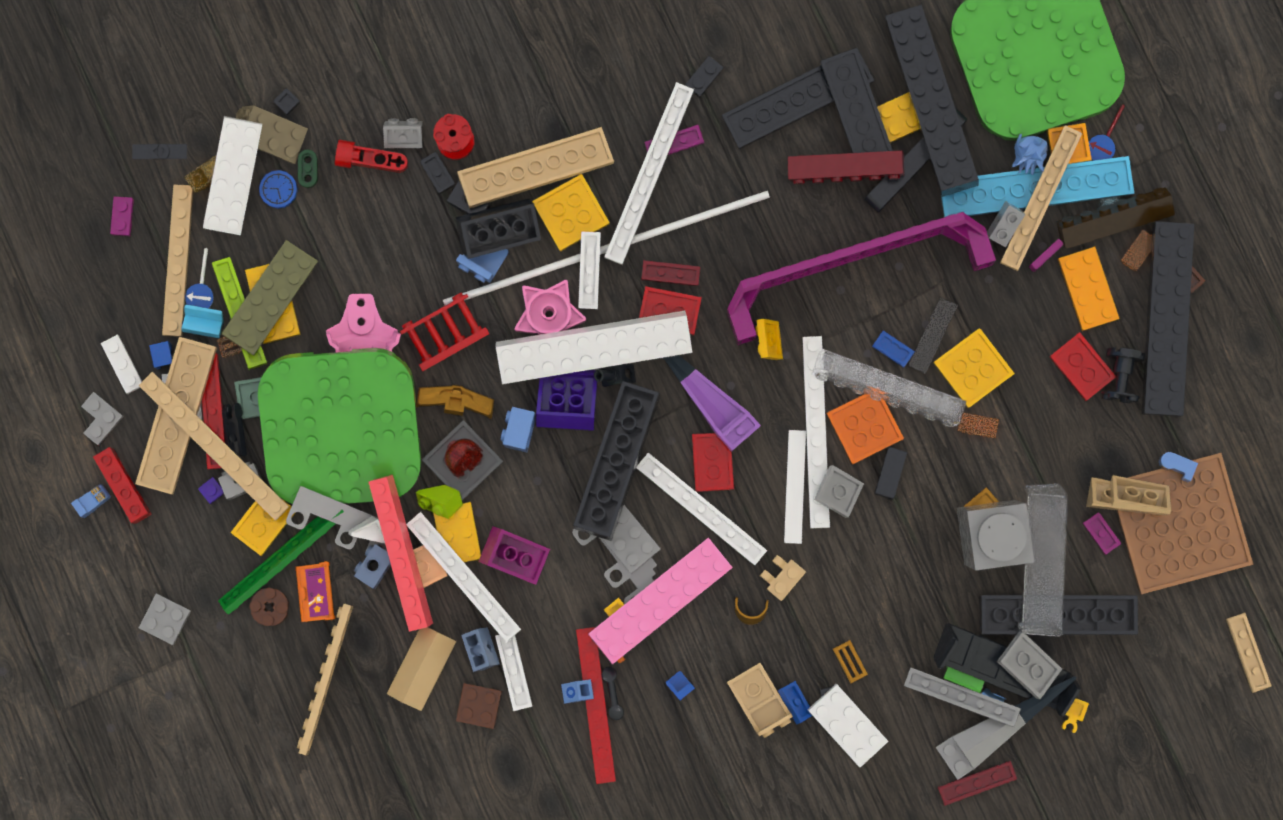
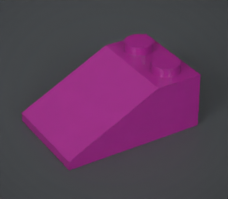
[478,526,550,585]

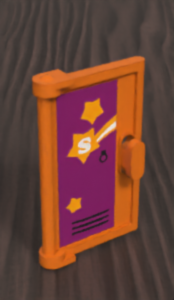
[296,561,335,622]

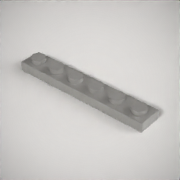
[904,668,1021,727]

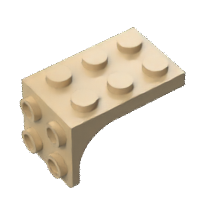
[727,663,793,738]

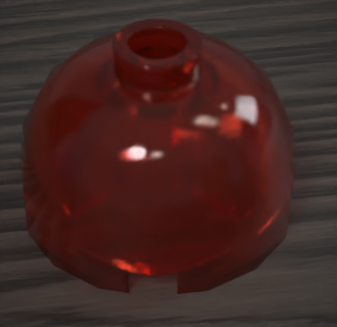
[444,438,483,477]

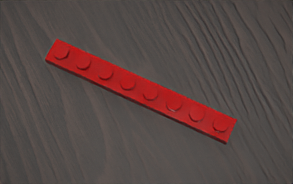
[576,627,616,784]

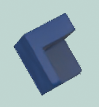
[149,341,173,370]
[665,671,694,700]

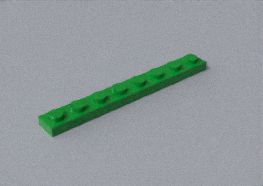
[218,510,344,615]

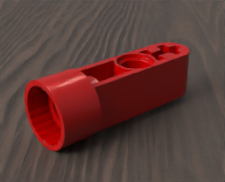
[335,139,408,173]

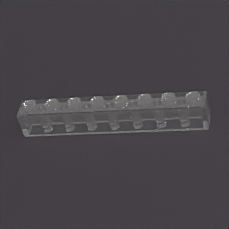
[812,349,966,427]

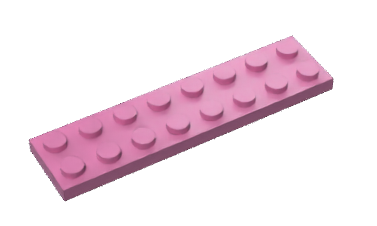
[588,538,733,664]

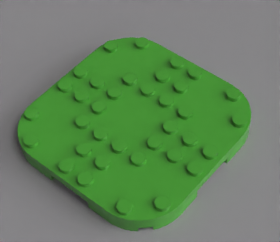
[950,0,1125,141]
[258,348,421,504]

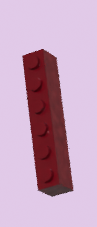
[788,151,905,184]

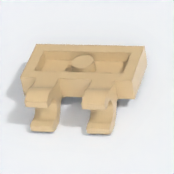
[760,555,806,601]

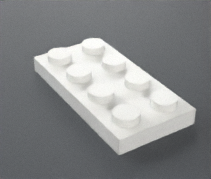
[808,684,889,767]

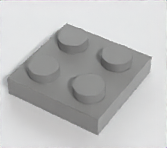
[814,465,864,518]
[139,593,191,645]

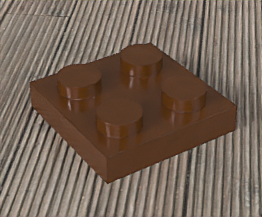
[456,683,502,729]

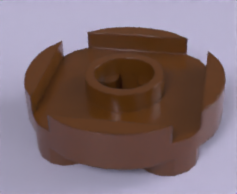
[249,588,289,626]

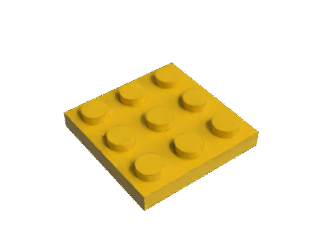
[532,174,610,252]
[933,328,1015,408]

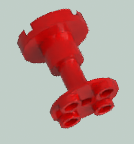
[433,114,475,160]

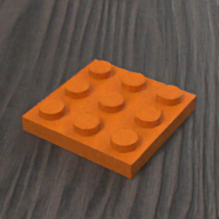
[826,388,904,465]

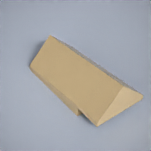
[1086,475,1171,516]
[387,627,456,711]

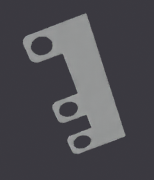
[286,486,387,561]

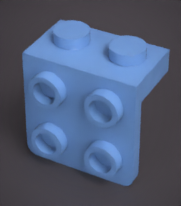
[456,249,508,283]

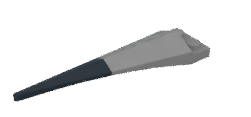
[935,677,1077,780]

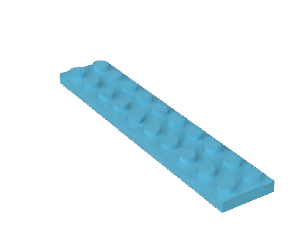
[941,156,1134,217]

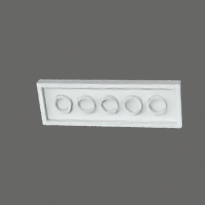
[203,116,262,235]

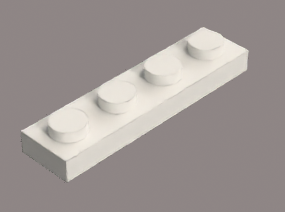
[578,232,601,309]
[495,635,533,711]

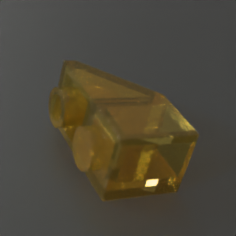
[184,155,216,193]

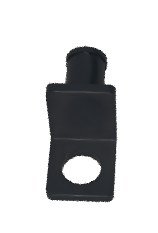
[594,364,636,387]

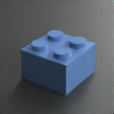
[501,407,536,453]

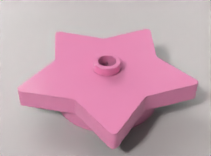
[515,280,586,335]

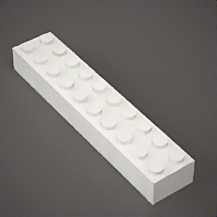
[496,311,692,384]

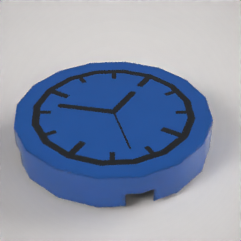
[259,170,298,209]

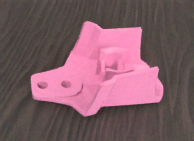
[326,294,401,353]

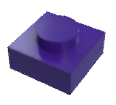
[198,477,224,504]

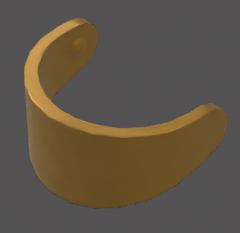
[735,597,769,625]

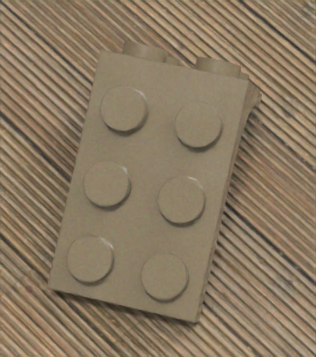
[236,105,308,164]

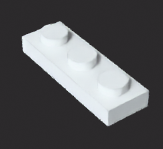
[101,335,142,394]

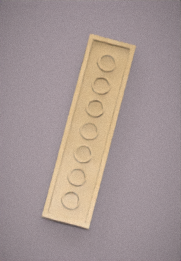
[457,127,614,209]
[135,337,217,495]

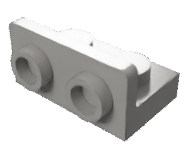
[383,118,423,148]

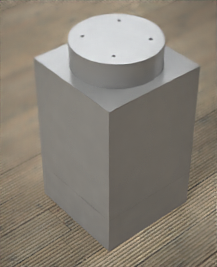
[957,500,1034,571]

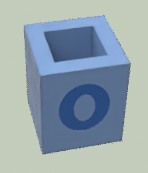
[561,680,594,704]

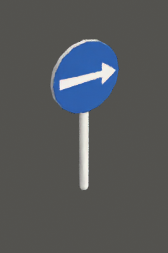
[185,248,214,309]

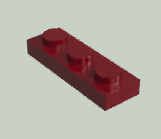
[641,260,700,286]

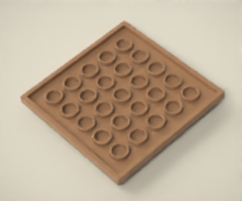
[1116,453,1253,595]

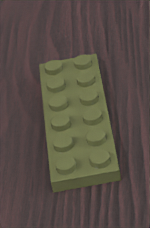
[222,240,318,356]

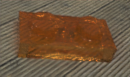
[957,412,999,439]

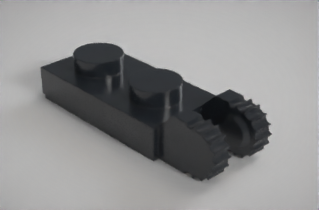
[222,403,247,457]

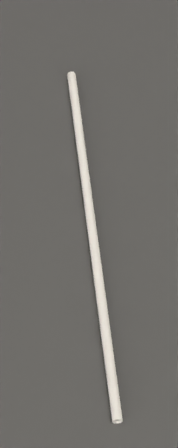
[443,191,770,305]

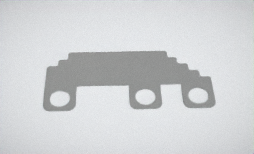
[572,529,657,604]

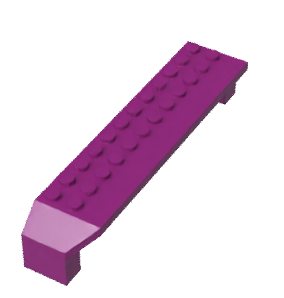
[727,212,996,346]

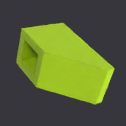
[416,485,463,519]

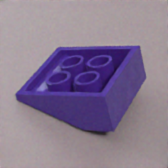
[536,370,597,430]

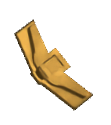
[416,385,494,419]

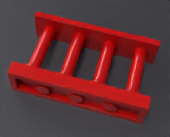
[400,292,489,371]

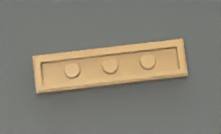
[1226,613,1271,693]

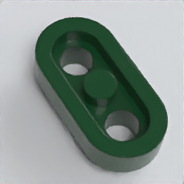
[298,149,318,188]

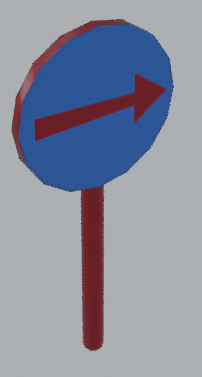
[1089,104,1125,161]

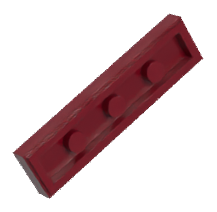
[937,761,1017,806]

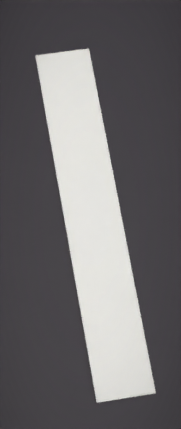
[784,430,806,544]

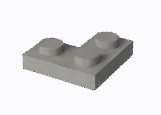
[81,392,124,446]

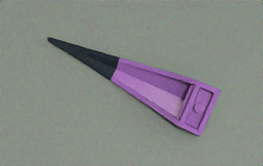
[663,355,761,452]

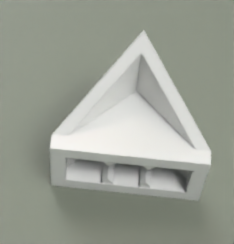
[348,516,385,543]

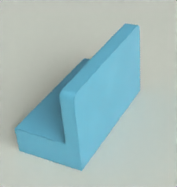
[182,305,224,338]

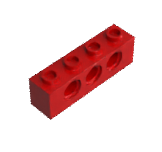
[93,447,152,524]

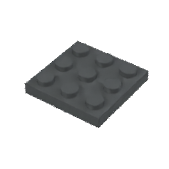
[422,420,503,501]

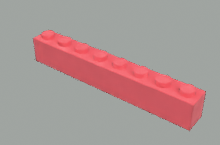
[369,474,433,632]

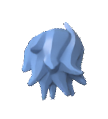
[1012,134,1047,175]

